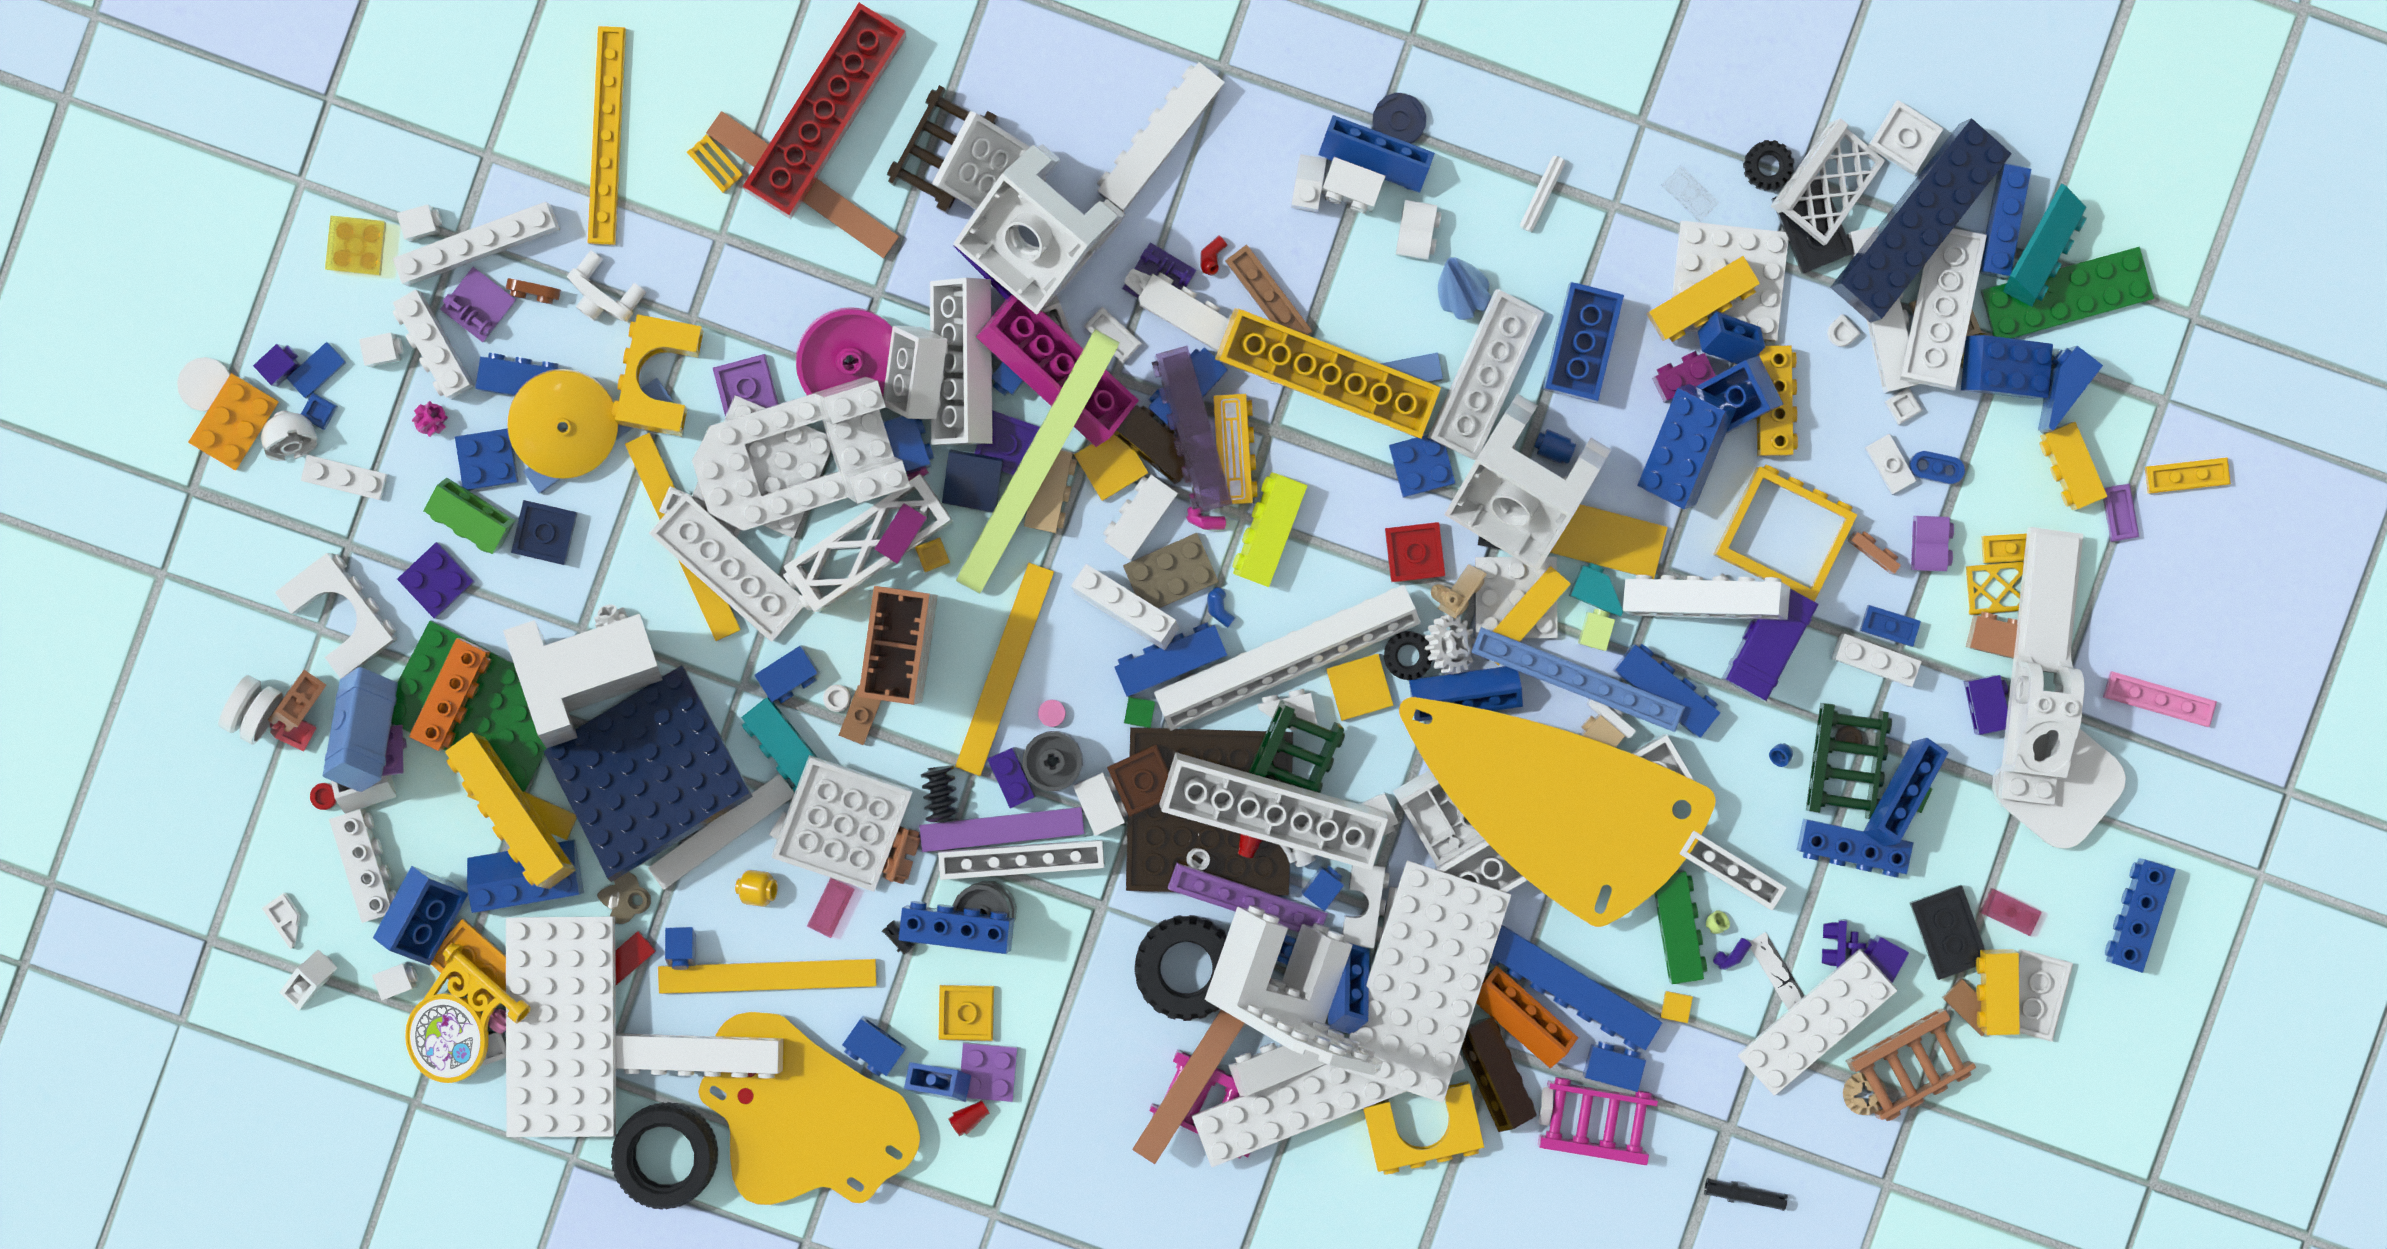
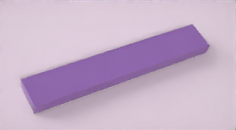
[919,807,1085,852]
[1168,863,1328,932]

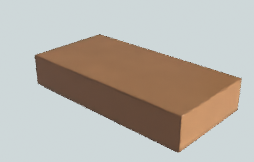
[1942,978,1985,1036]

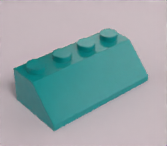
[2003,183,2087,307]

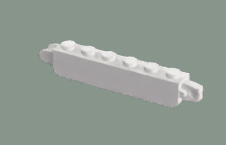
[1124,268,1274,384]

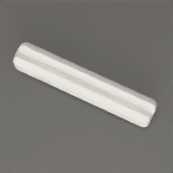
[1520,155,1566,232]

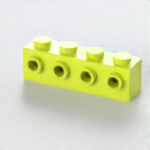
[1232,472,1308,587]

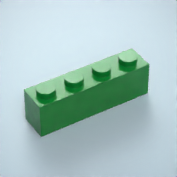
[1654,870,1708,985]

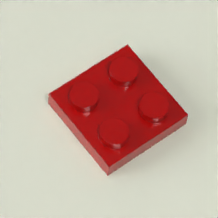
[1385,522,1445,582]

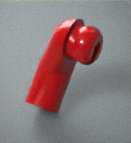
[1200,235,1228,275]

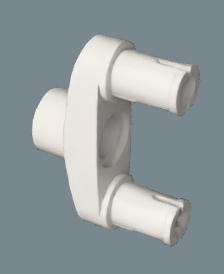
[567,250,646,322]

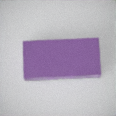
[2103,483,2139,542]

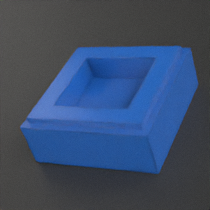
[301,393,338,430]

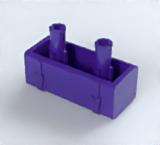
[1721,589,1819,701]

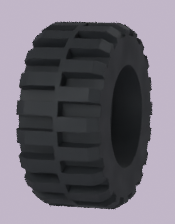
[1134,915,1227,1021]

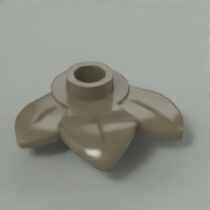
[597,872,651,924]

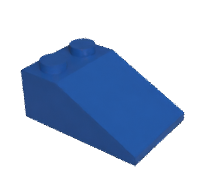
[2038,345,2103,433]

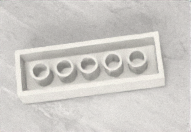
[930,278,993,446]

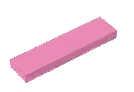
[2103,671,2217,727]

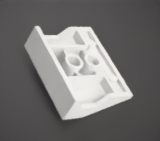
[1393,770,1485,867]

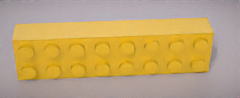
[1215,308,1441,439]

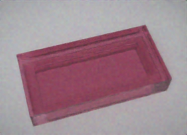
[806,878,855,938]

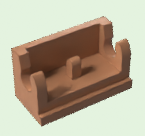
[268,670,327,732]

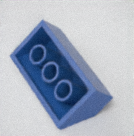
[467,839,584,913]

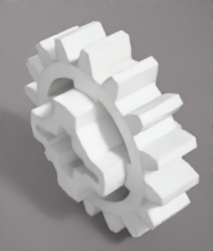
[1425,615,1476,674]

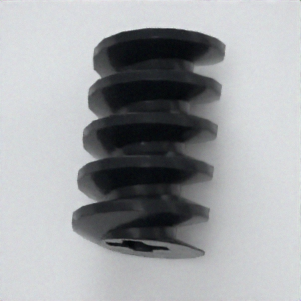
[921,765,959,822]

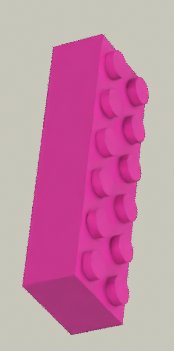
[976,295,1139,447]

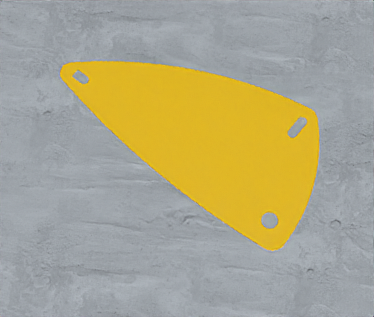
[1399,697,1716,927]

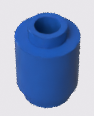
[1534,429,1576,464]

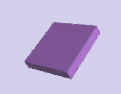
[712,354,779,416]

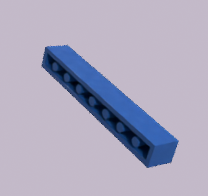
[1490,925,1662,1051]

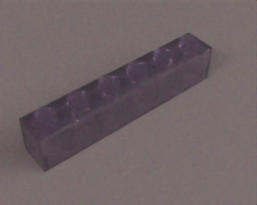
[1151,346,1232,514]

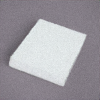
[2018,948,2073,1042]

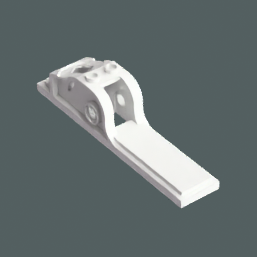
[1998,527,2084,805]

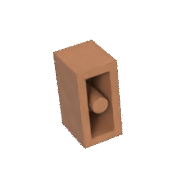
[1965,612,2018,659]

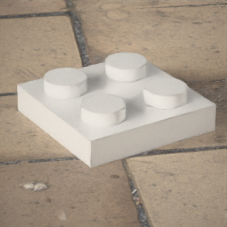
[1867,100,1943,176]

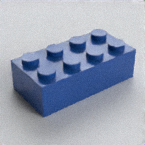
[1542,282,1624,403]
[1637,384,1737,510]

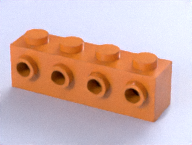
[409,638,491,751]
[1476,966,1579,1068]

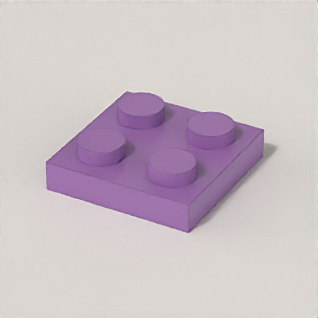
[961,1042,1017,1102]

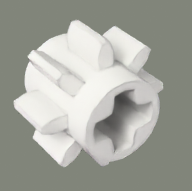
[594,604,628,628]

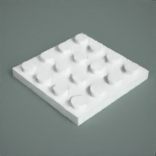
[1671,220,1788,341]
[692,395,831,538]
[771,755,913,892]

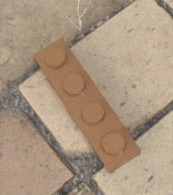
[1225,244,1312,335]

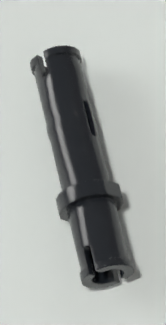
[1704,1178,1788,1211]

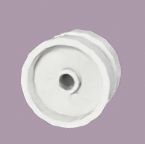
[218,675,283,745]

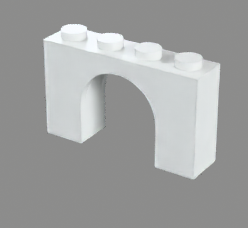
[275,553,398,679]

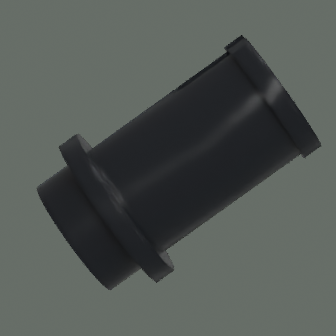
[881,920,916,955]

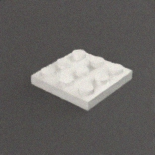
[932,111,1030,210]
[1475,557,1558,639]

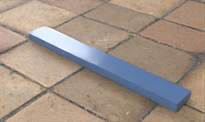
[1471,627,1685,732]

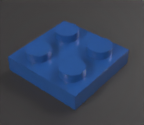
[455,428,518,490]
[1388,434,1455,498]

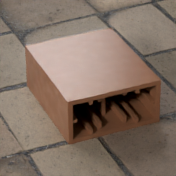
[858,586,938,705]

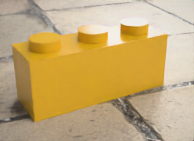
[2039,421,2108,510]
[1976,949,2020,1035]

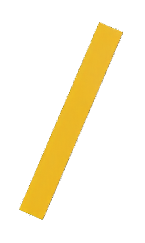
[587,26,626,245]
[625,433,741,641]
[955,563,1054,776]
[658,958,877,994]

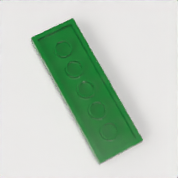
[1981,246,2154,338]

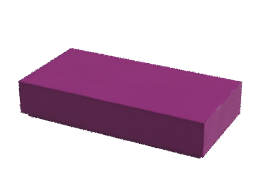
[874,503,927,564]

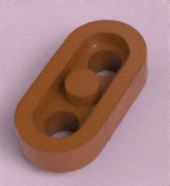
[505,278,561,305]

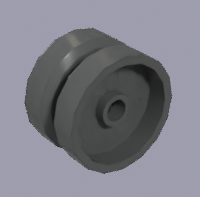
[1023,731,1083,791]
[952,881,1017,922]

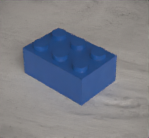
[1961,335,2053,399]
[1696,356,1783,434]
[373,866,468,966]

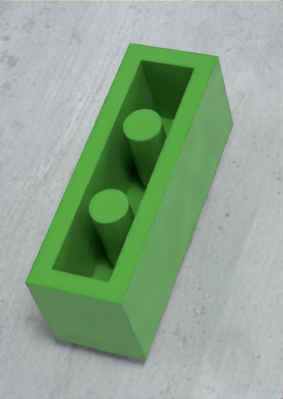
[423,477,516,554]

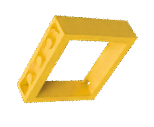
[1713,464,1857,602]

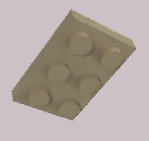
[1123,533,1219,609]

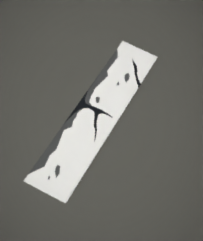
[1749,932,1804,1010]

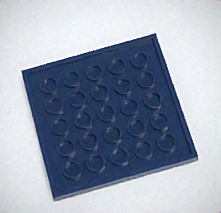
[543,665,753,882]

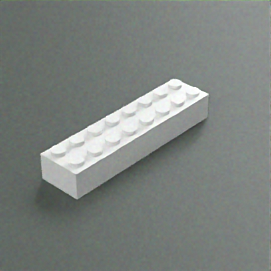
[1159,752,1388,871]

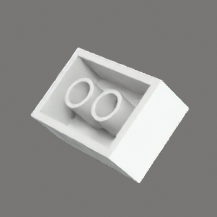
[883,326,948,419]

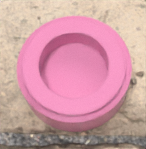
[1038,699,1066,727]

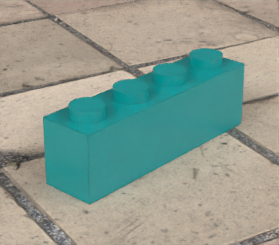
[741,697,818,792]

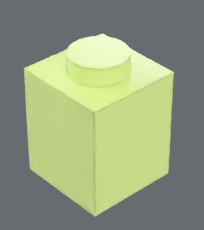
[1578,608,1615,651]

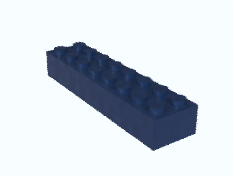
[1830,118,2012,323]

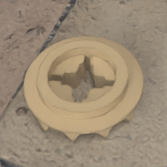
[1843,1072,1887,1115]

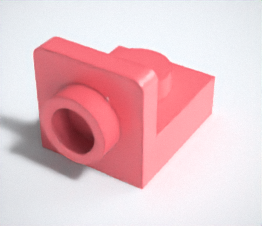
[270,720,316,752]

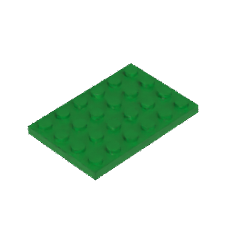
[391,620,547,792]

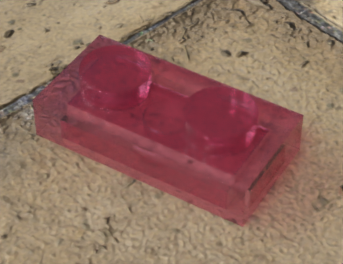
[1980,888,2042,936]

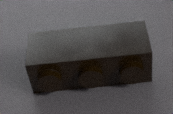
[1113,405,1199,485]

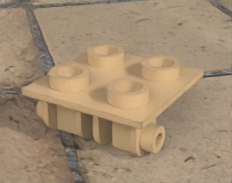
[1431,564,1486,619]

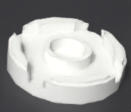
[177,357,230,412]

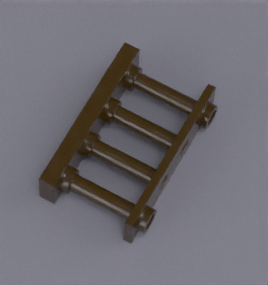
[887,85,998,214]

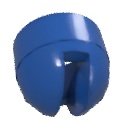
[1769,743,1793,767]

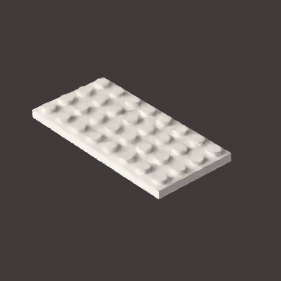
[1338,860,1511,1103]
[506,916,616,1137]

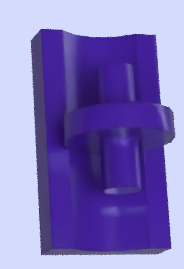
[1822,919,1866,969]

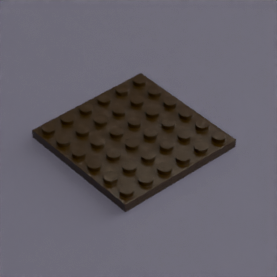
[1126,727,1294,895]

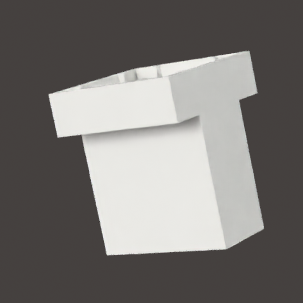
[503,614,662,748]

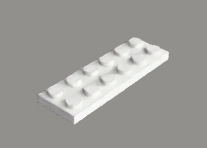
[1900,228,1987,391]
[1427,289,1545,461]
[649,492,804,642]
[1738,949,1897,1096]

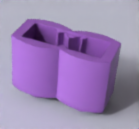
[1911,516,1954,571]

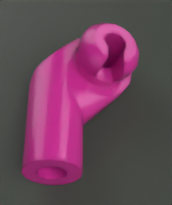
[1186,507,1226,530]

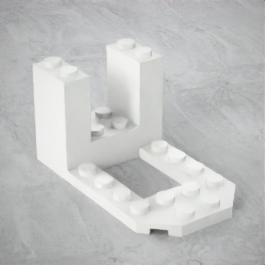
[691,377,910,531]
[1205,905,1383,1075]

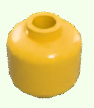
[735,870,778,907]

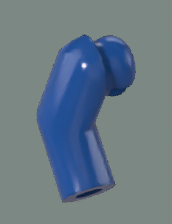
[1207,587,1236,628]

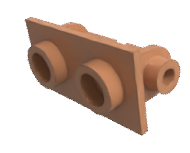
[882,826,921,884]

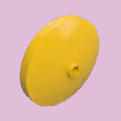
[507,369,618,479]

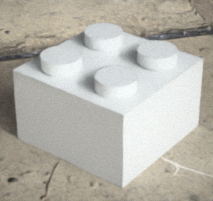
[1321,157,1385,214]

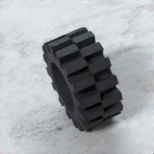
[1743,140,1795,191]
[1383,631,1433,680]

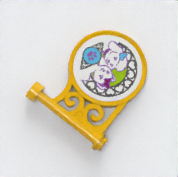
[405,943,531,1083]

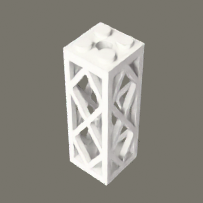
[783,474,953,612]

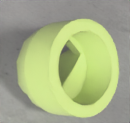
[1706,910,1730,934]

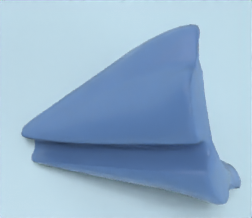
[1437,257,1492,320]

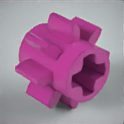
[412,401,448,437]

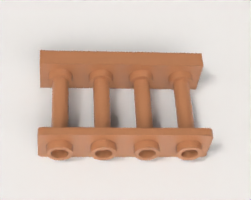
[1846,1008,1976,1121]

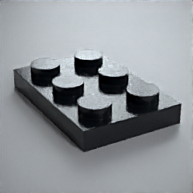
[1771,180,1854,274]
[1909,884,1985,980]

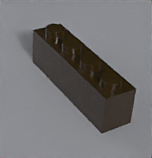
[1461,1016,1537,1132]

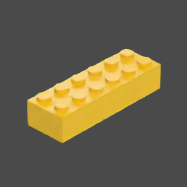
[445,732,576,889]

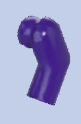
[1713,938,1752,970]

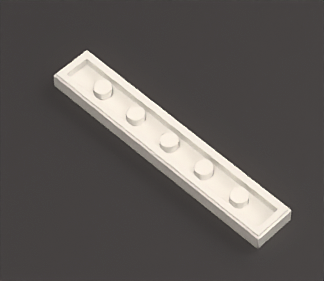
[648,774,795,890]

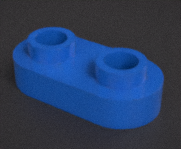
[1909,451,1965,484]

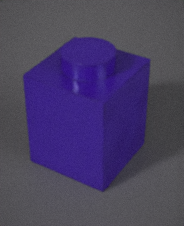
[253,343,300,387]

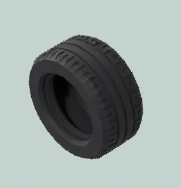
[611,1102,719,1210]

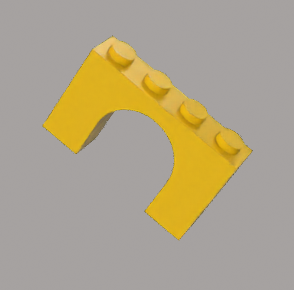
[612,314,704,437]
[1363,1081,1484,1175]

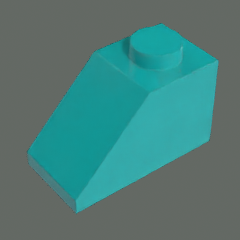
[1569,563,1623,617]

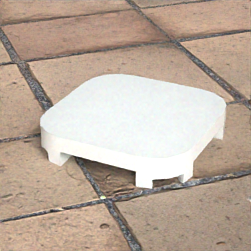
[1992,729,2126,849]

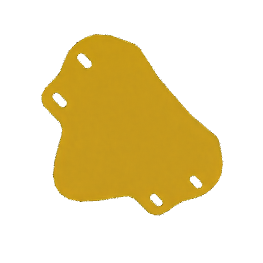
[698,1012,920,1205]

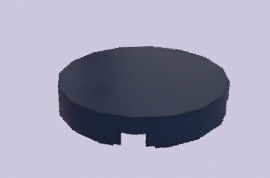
[1372,93,1426,144]

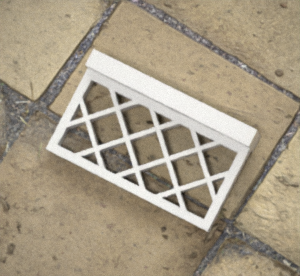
[1771,118,1885,246]

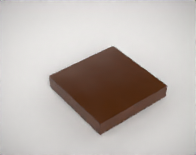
[1107,744,1169,817]

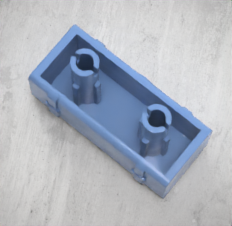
[322,667,398,792]

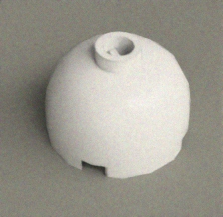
[261,411,318,461]

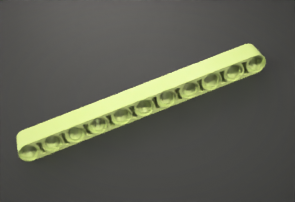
[956,329,1120,594]

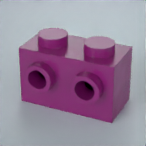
[1652,351,1716,402]

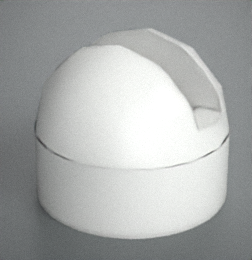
[1187,848,1210,870]

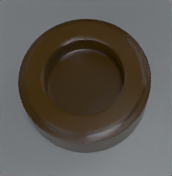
[1834,726,1863,744]

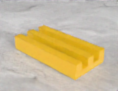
[687,134,744,194]

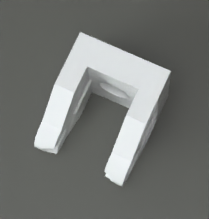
[953,144,1126,315]
[1444,393,1611,571]

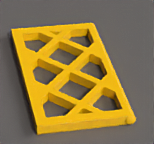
[1965,562,2024,615]

